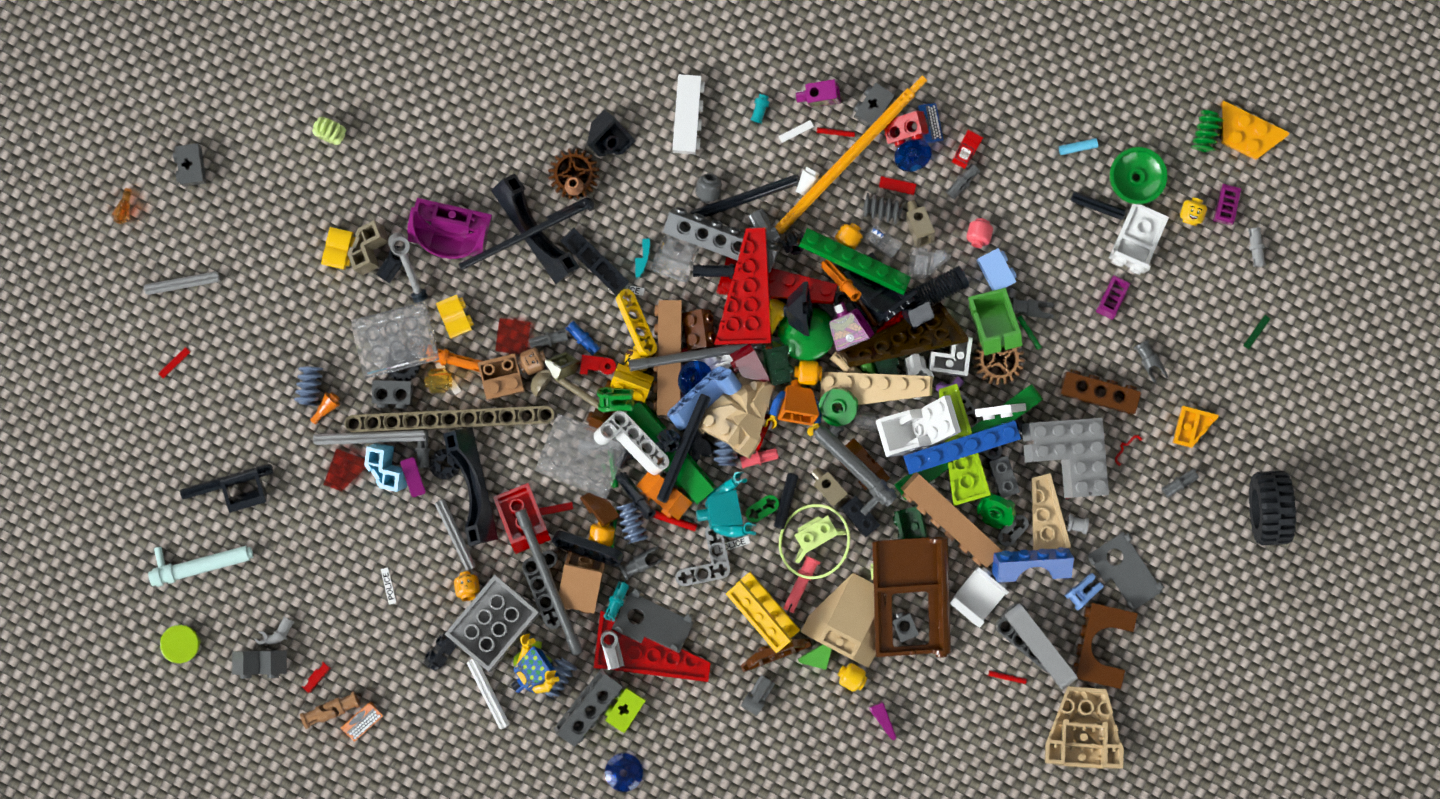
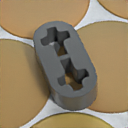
[997,515,1029,546]

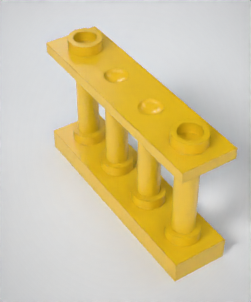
[726,571,800,653]

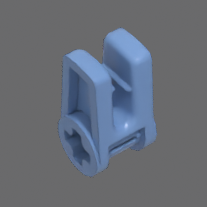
[1064,573,1104,610]

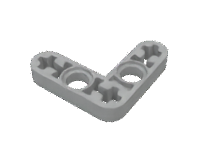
[675,525,730,586]

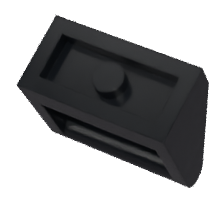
[220,469,267,513]

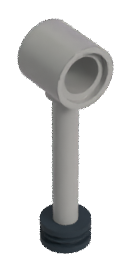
[388,233,428,303]

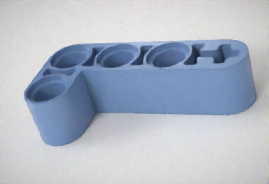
[667,366,742,430]

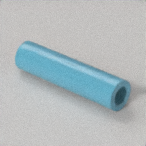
[1059,138,1098,155]

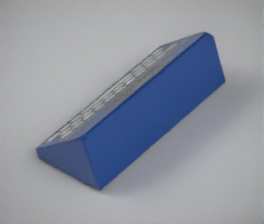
[917,103,943,144]

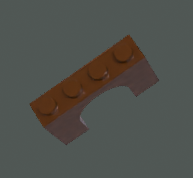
[1072,603,1138,689]

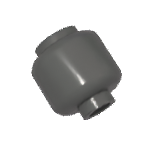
[695,173,722,203]

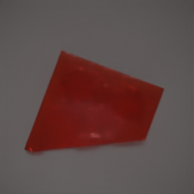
[323,449,366,491]

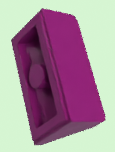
[400,457,426,497]

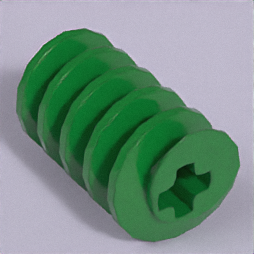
[1191,110,1224,152]

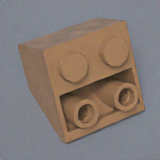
[477,353,526,401]

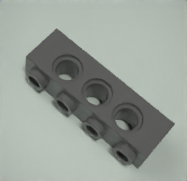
[554,668,623,747]

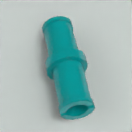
[603,582,629,621]

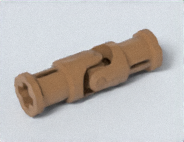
[300,691,360,729]

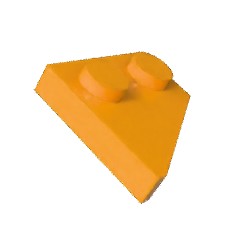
[1172,406,1219,448]

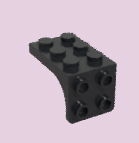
[843,252,918,323]

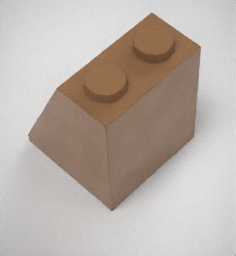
[559,551,605,614]

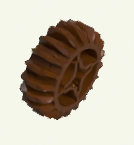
[548,148,600,200]

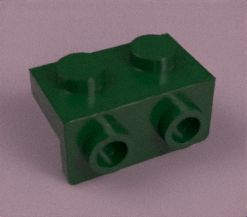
[893,506,928,539]

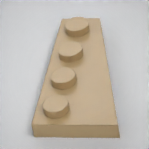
[1031,473,1071,550]

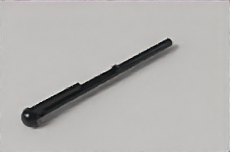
[458,197,594,271]

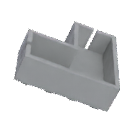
[1022,418,1109,498]

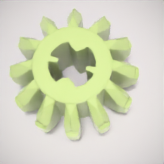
[312,117,346,145]

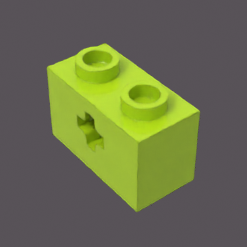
[604,687,646,733]

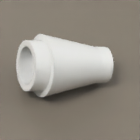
[796,167,820,196]

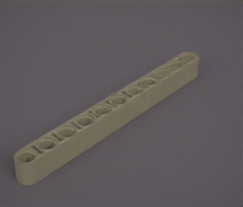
[345,406,556,433]

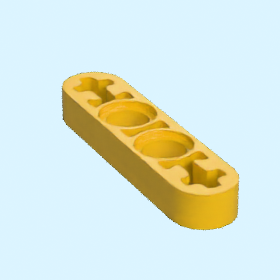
[616,289,657,358]

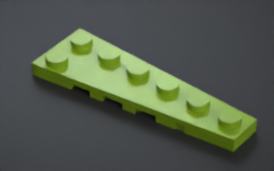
[938,384,991,506]

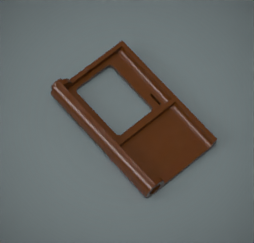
[872,537,951,658]

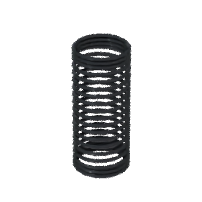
[908,265,969,306]

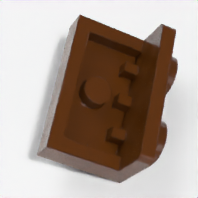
[682,309,716,351]

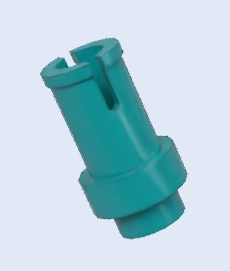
[750,94,770,124]

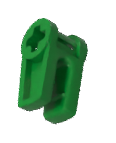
[597,387,635,412]

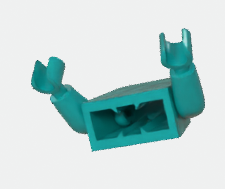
[696,471,756,538]

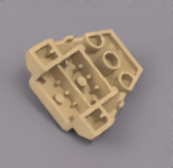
[698,373,775,459]
[1045,686,1124,769]

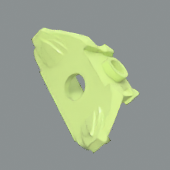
[794,515,850,564]

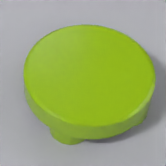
[160,625,200,664]

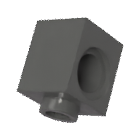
[892,611,919,643]

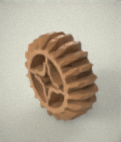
[973,342,1025,386]

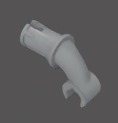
[255,616,294,645]

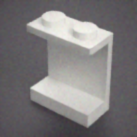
[950,567,1009,628]

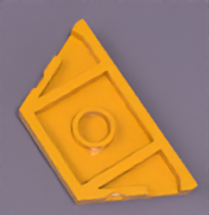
[1221,101,1289,160]

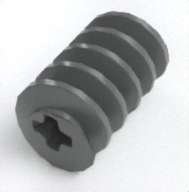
[862,192,904,225]

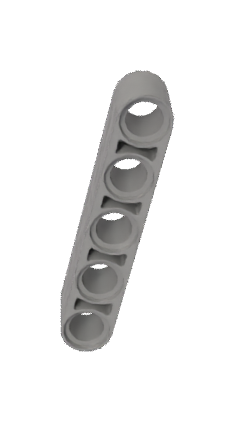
[1004,603,1078,690]

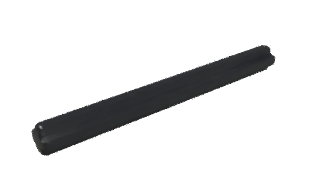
[690,175,799,217]
[657,394,711,503]

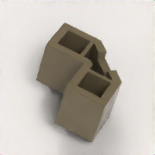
[347,220,389,275]

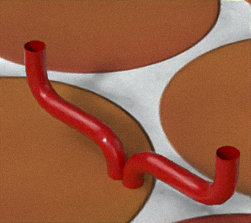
[1115,435,1142,466]

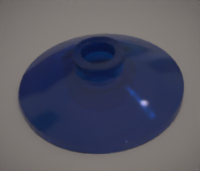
[894,139,932,172]
[678,360,712,395]
[605,753,643,792]

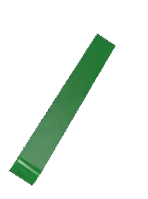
[894,384,1043,500]

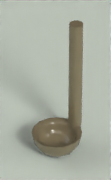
[531,369,606,413]

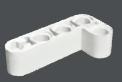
[594,411,669,475]

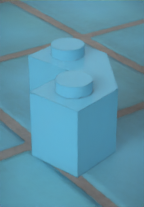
[365,443,407,492]

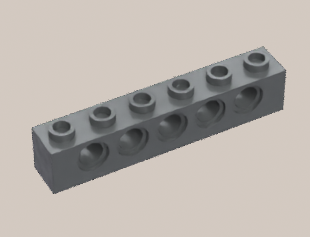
[663,207,781,272]

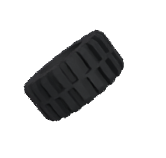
[1249,470,1296,546]

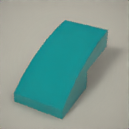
[635,239,650,279]

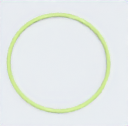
[779,504,850,579]

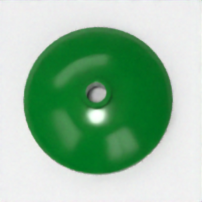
[1109,147,1167,205]
[778,307,834,361]

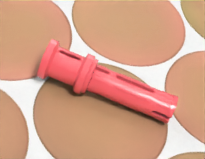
[783,555,821,613]

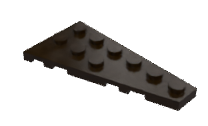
[839,302,969,367]

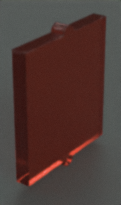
[495,318,531,355]

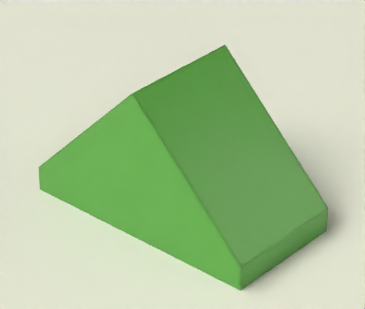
[797,644,832,670]

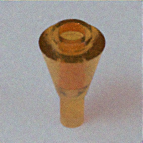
[111,188,132,224]

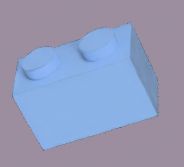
[976,248,1017,291]

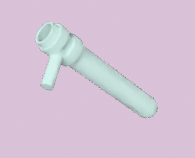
[148,546,253,587]

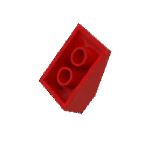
[493,483,551,554]

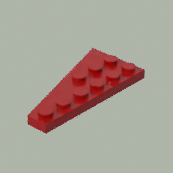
[714,227,772,345]
[593,610,711,682]

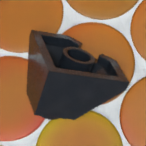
[587,109,636,157]
[783,282,813,336]

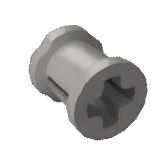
[1066,514,1089,535]

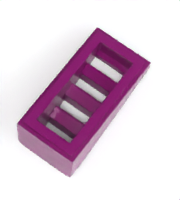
[1213,184,1241,226]
[1096,275,1131,320]
[868,701,897,740]

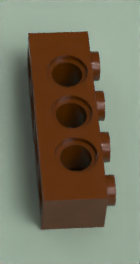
[1058,369,1141,415]

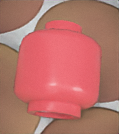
[967,218,993,248]

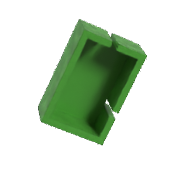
[968,288,1022,355]

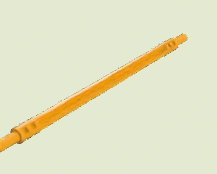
[774,75,928,235]

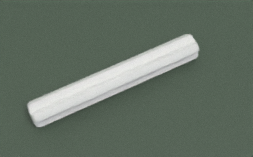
[467,659,509,729]

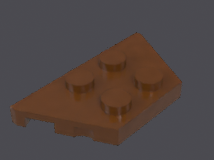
[741,639,813,673]

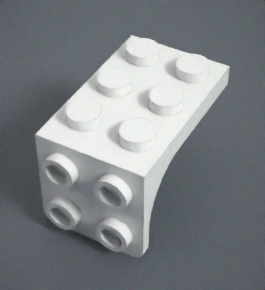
[1109,204,1169,275]

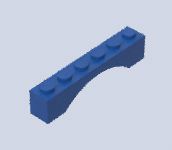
[903,420,1021,475]

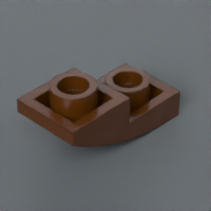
[580,488,619,527]

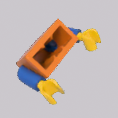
[764,380,822,436]

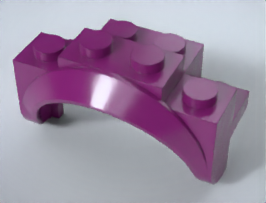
[407,198,492,259]

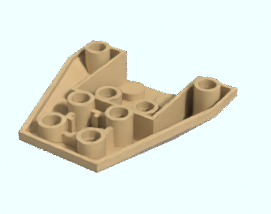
[801,573,885,668]

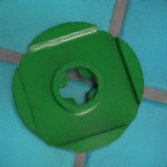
[819,387,858,427]
[977,493,1016,528]

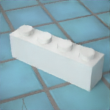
[673,74,705,155]

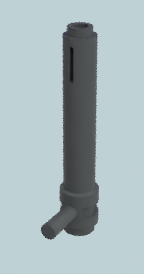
[813,425,898,516]

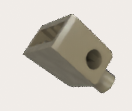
[906,200,935,249]
[810,467,850,511]

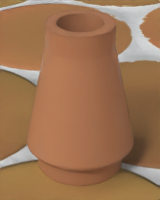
[565,176,584,195]

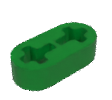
[746,495,779,522]

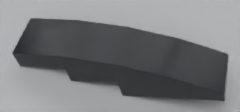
[560,227,630,296]

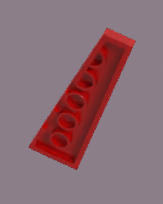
[717,257,838,305]

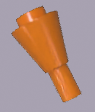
[310,392,340,424]

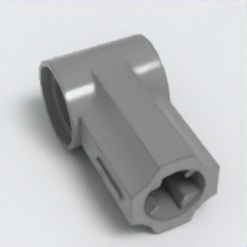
[601,630,625,670]

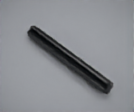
[180,464,274,499]

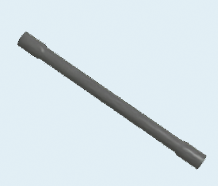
[628,336,781,371]
[515,508,583,656]

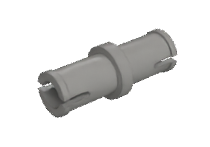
[1248,227,1266,268]

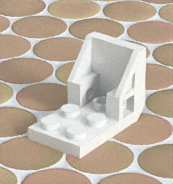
[876,395,961,457]

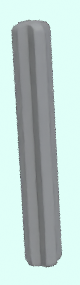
[144,271,220,295]
[435,499,476,571]

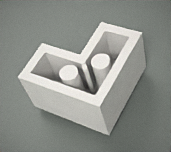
[928,337,972,377]

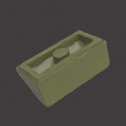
[545,352,580,381]

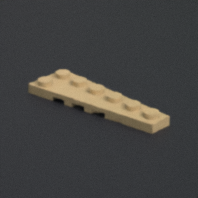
[820,372,933,408]

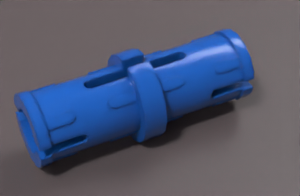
[566,321,601,356]

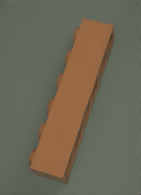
[653,300,682,416]
[901,472,1002,567]

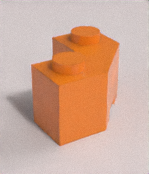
[636,472,693,520]

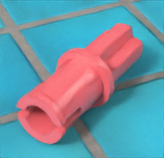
[740,448,779,469]

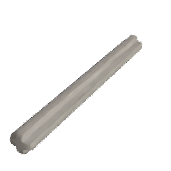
[313,430,426,445]

